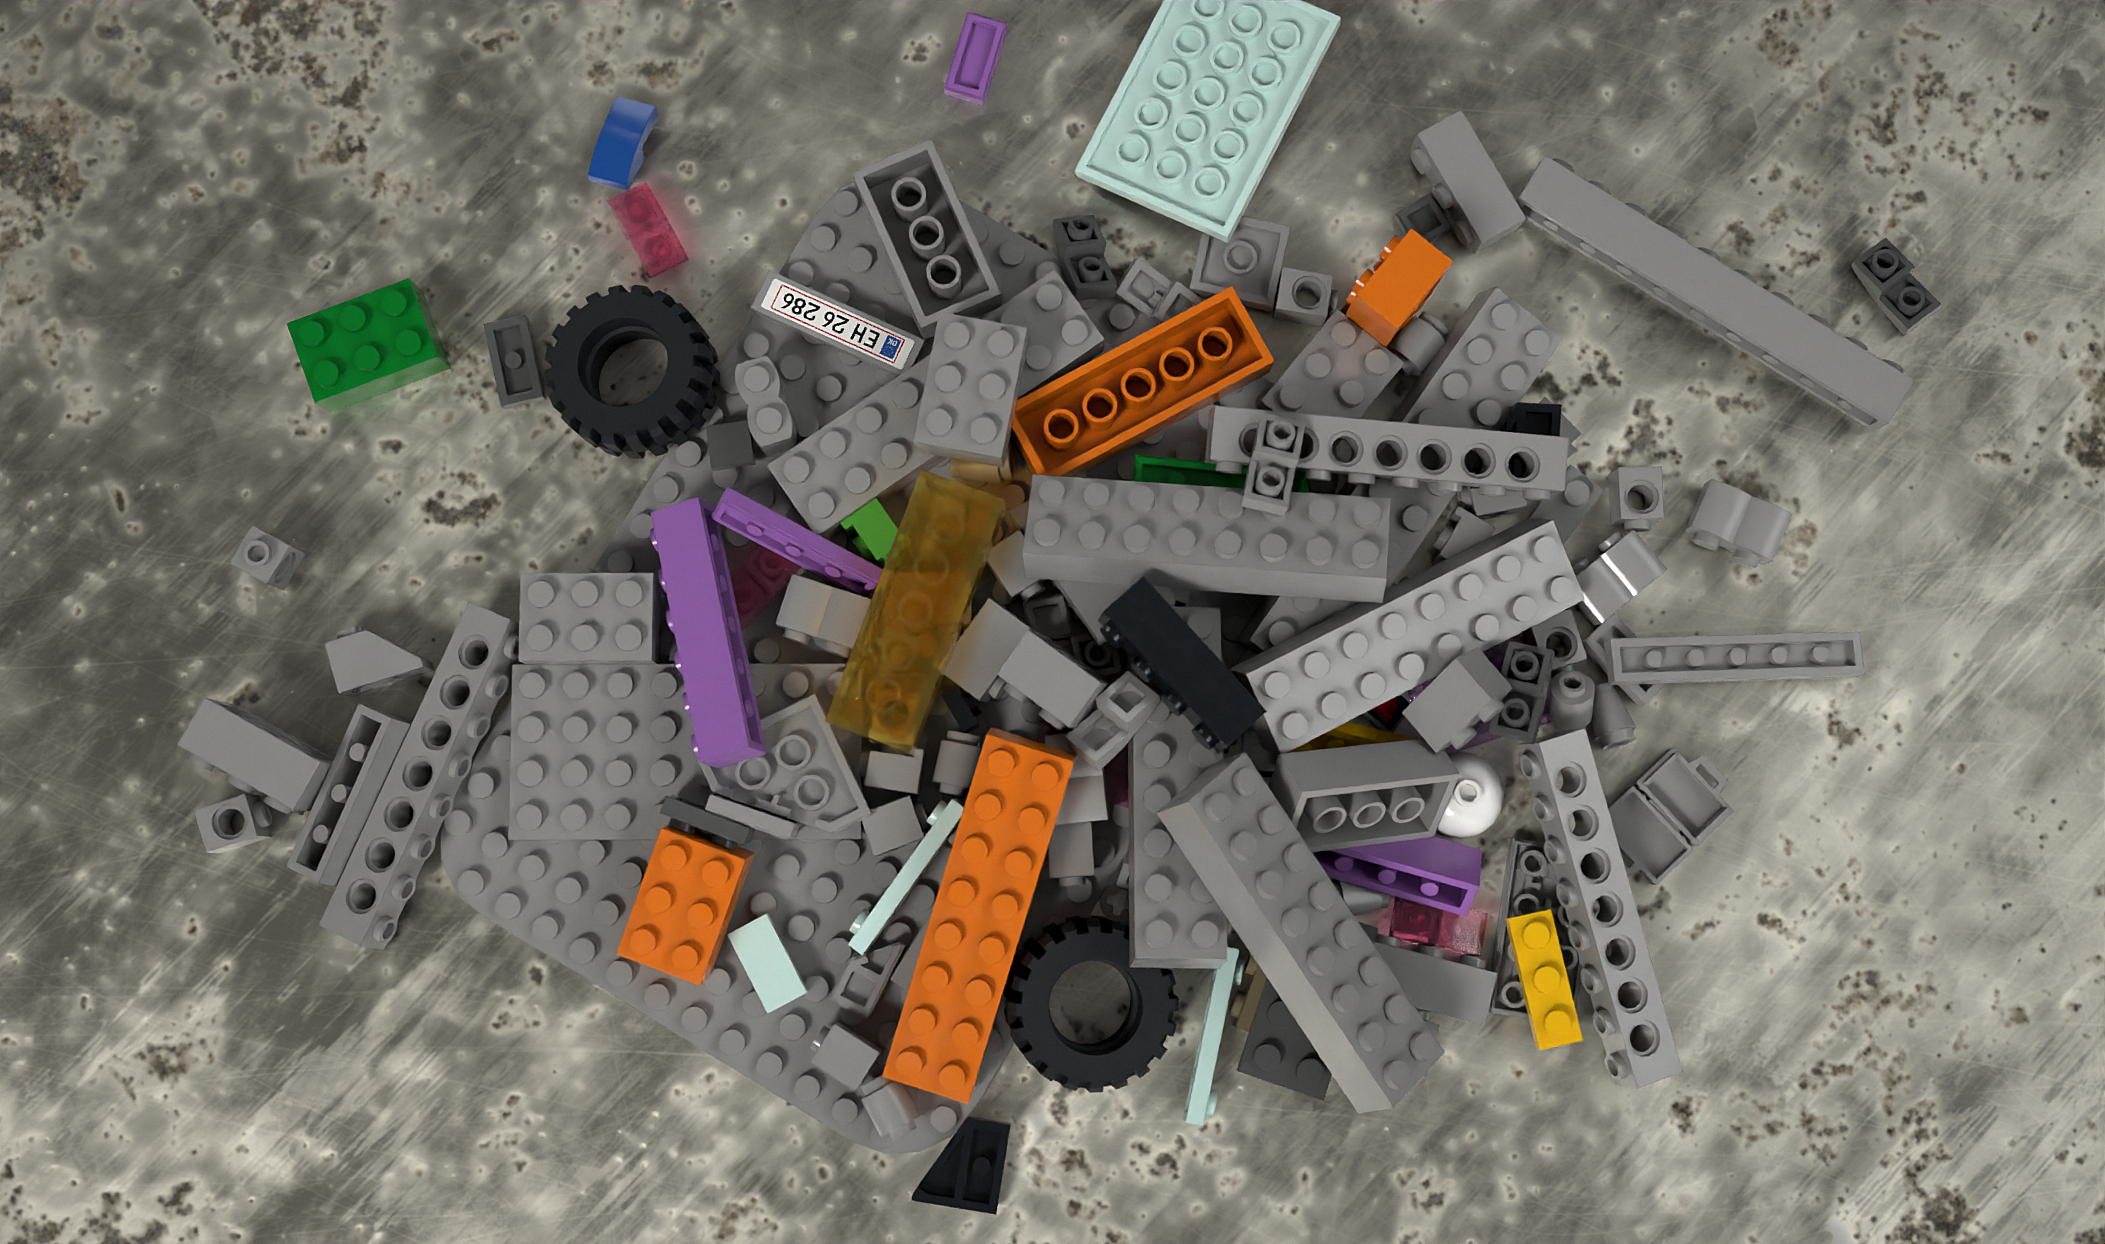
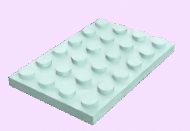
[1075,0,1341,243]

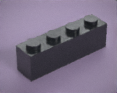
[1098,576,1267,754]

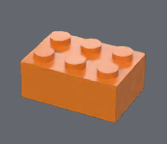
[1340,228,1453,348]
[616,824,755,986]

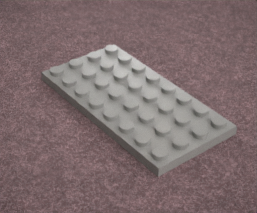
[508,664,863,840]

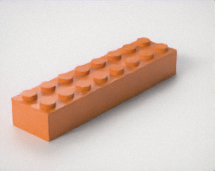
[882,727,1077,1104]

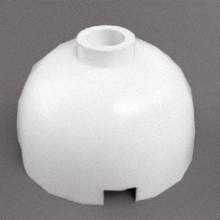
[1436,751,1504,839]

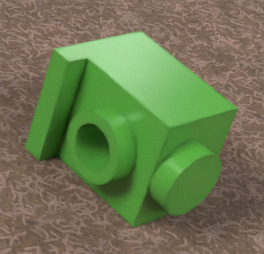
[840,498,908,571]

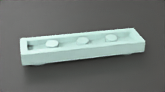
[848,798,965,955]
[1183,947,1244,1126]

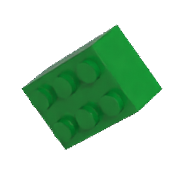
[286,278,451,413]

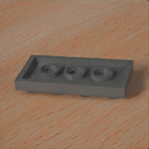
[1237,922,1379,1101]

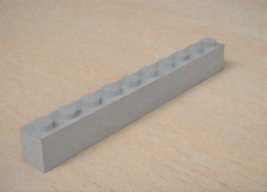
[1516,156,1915,432]

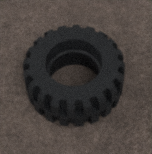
[544,285,720,459]
[1003,915,1179,1093]

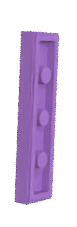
[711,487,884,598]

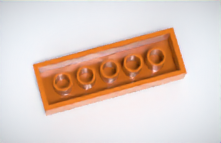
[1011,286,1275,477]

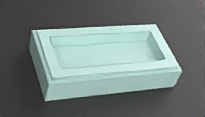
[727,914,808,1014]

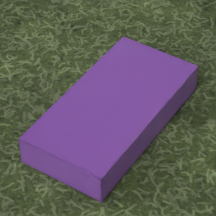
[943,12,1008,106]

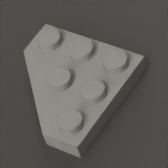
[697,694,873,834]

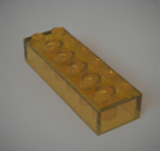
[825,469,1007,756]

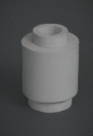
[1387,312,1449,377]
[1548,671,1595,731]
[932,730,982,797]
[860,1074,920,1141]

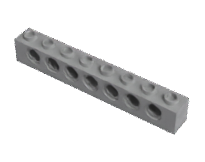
[1205,406,1569,501]
[319,602,519,950]
[1518,728,1683,1089]

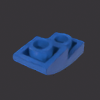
[588,97,659,190]

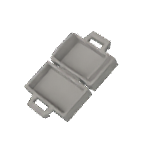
[1608,748,1734,885]

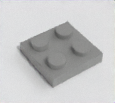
[1189,216,1291,312]

